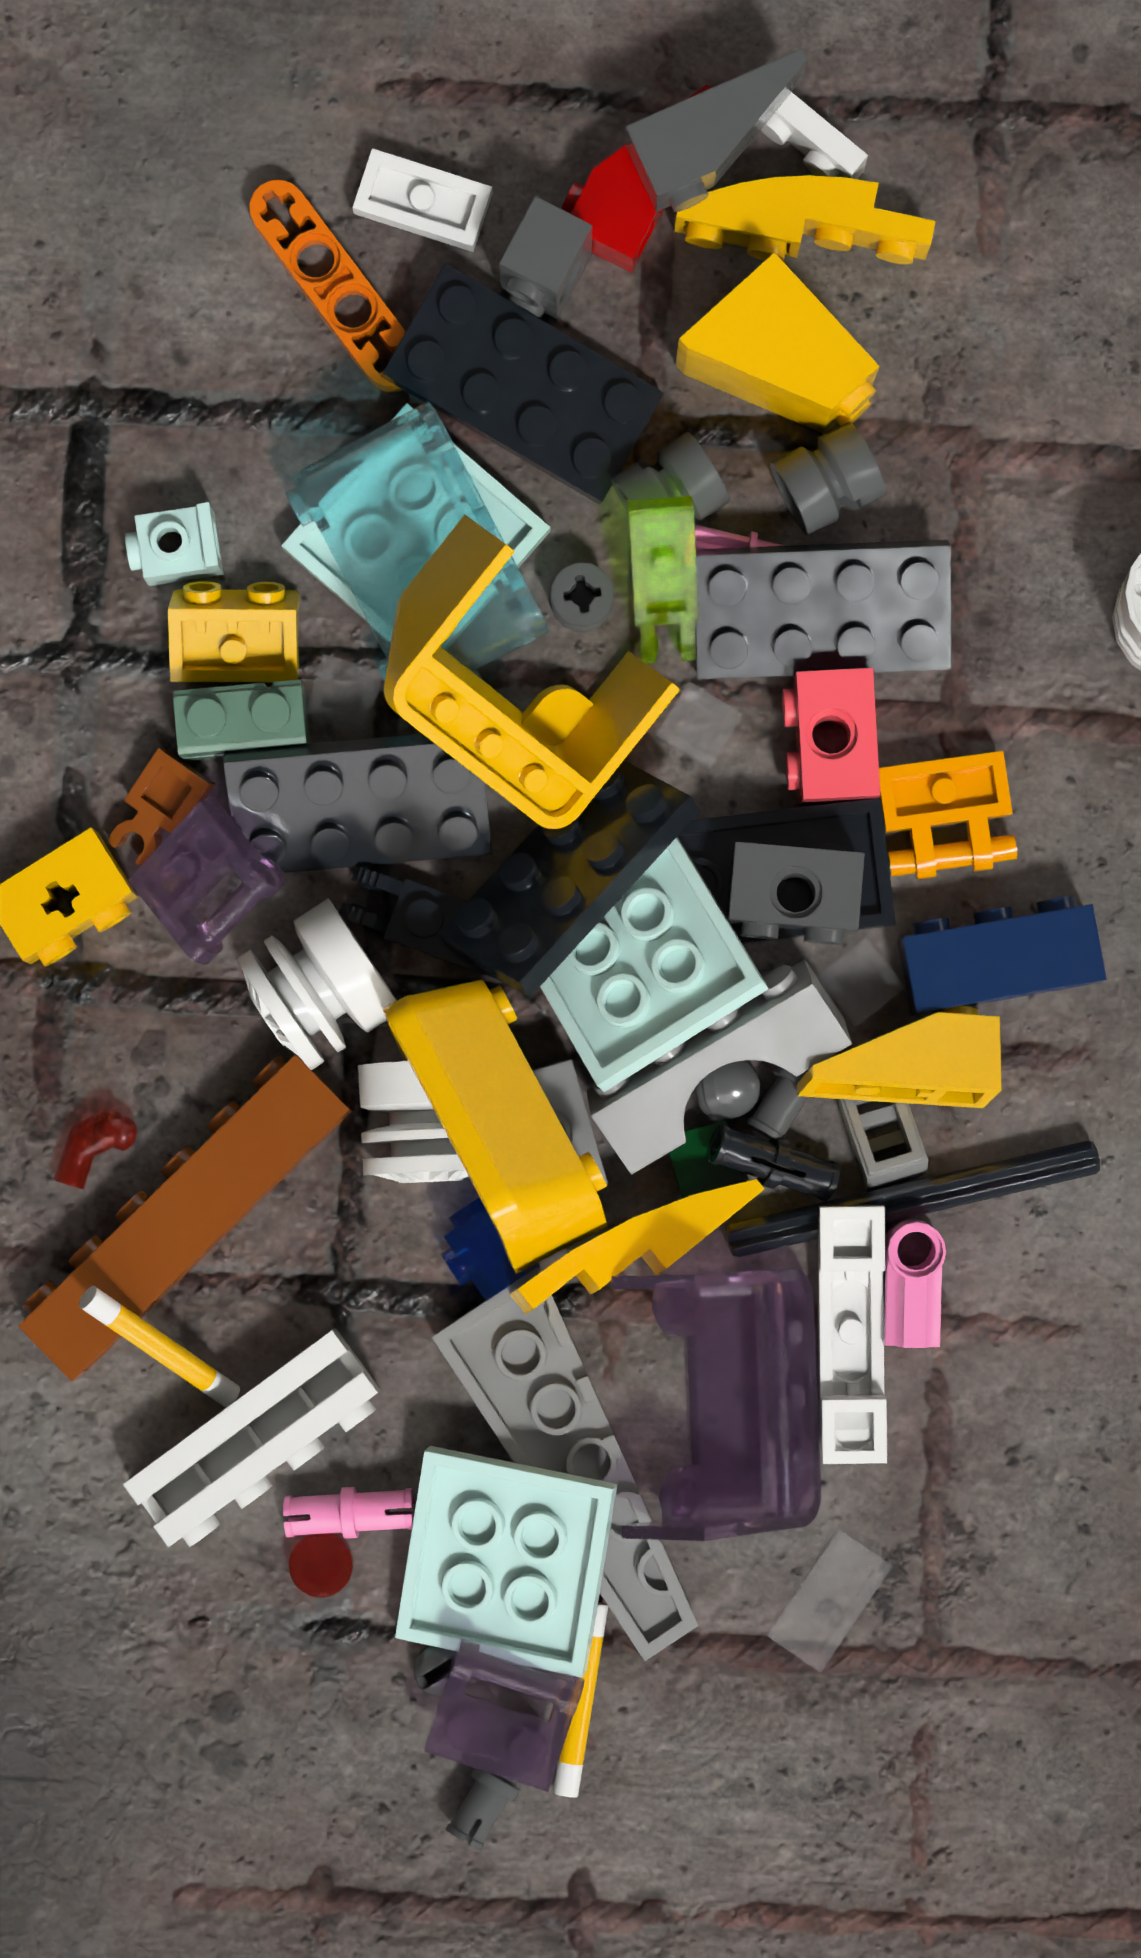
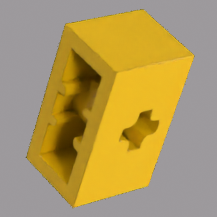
[0,827,138,967]

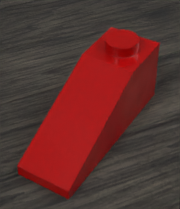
[561,84,713,273]

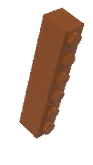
[18,1054,353,1382]

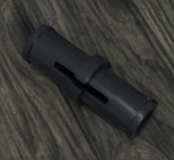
[707,1124,840,1201]

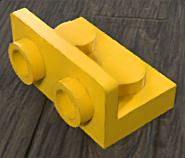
[168,581,300,683]

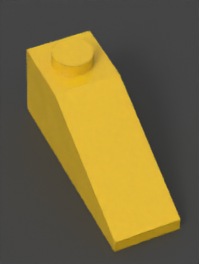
[797,1006,1002,1108]

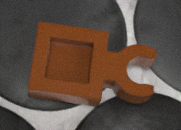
[109,747,216,867]

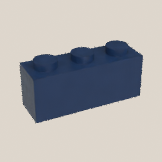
[898,896,1107,1016]

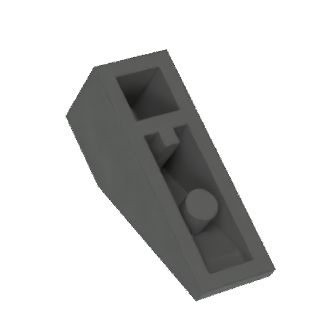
[625,48,808,212]

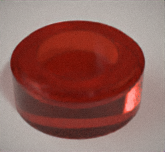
[289,1533,354,1598]

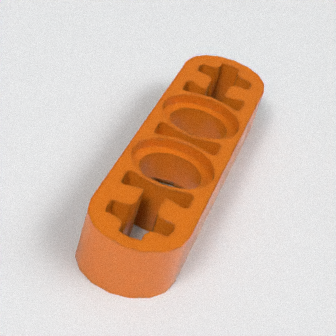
[249,180,406,392]

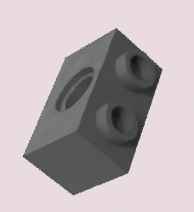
[499,196,593,322]
[727,842,865,945]

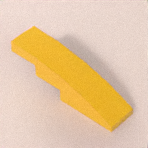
[509,1179,764,1315]

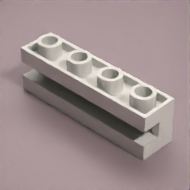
[123,1328,381,1547]

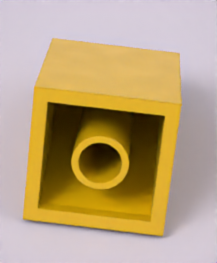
[675,252,880,434]

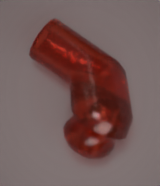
[54,1110,137,1189]

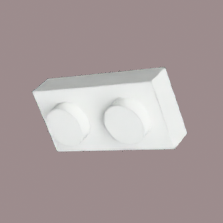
[761,92,868,179]
[352,148,493,252]

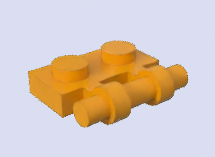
[879,751,1017,880]

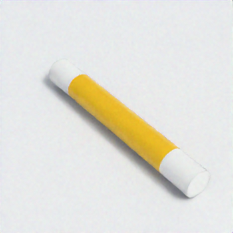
[79,1286,240,1407]
[553,1602,608,1797]

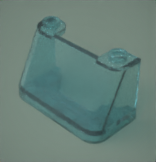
[285,401,549,682]

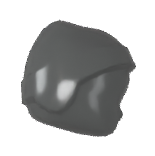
[695,1060,760,1121]

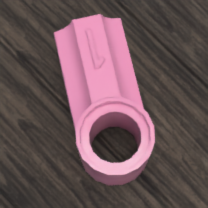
[883,1218,946,1348]

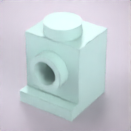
[125,502,224,586]

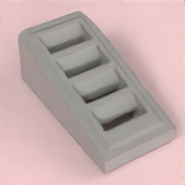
[837,1099,929,1192]

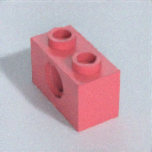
[782,668,880,805]

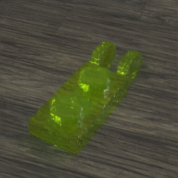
[627,496,699,664]

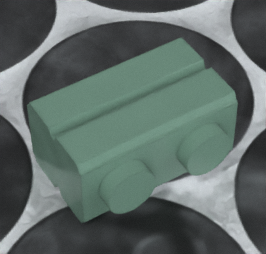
[173,679,311,762]

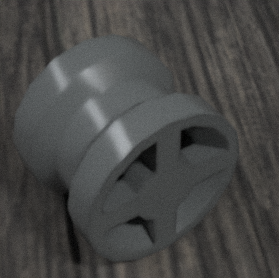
[551,563,614,632]

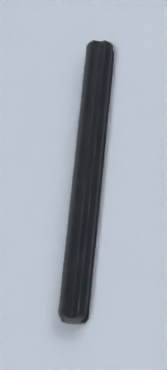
[726,1141,1100,1257]

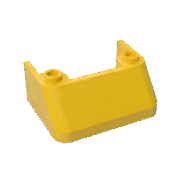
[384,515,680,829]
[382,980,607,1274]

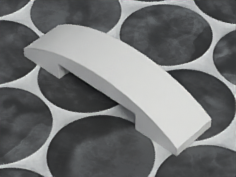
[818,1205,887,1464]

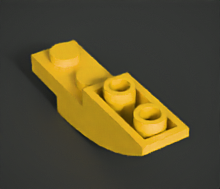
[674,175,936,264]

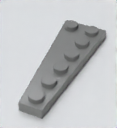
[432,1267,699,1661]

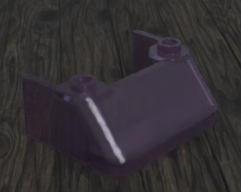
[612,1268,821,1541]

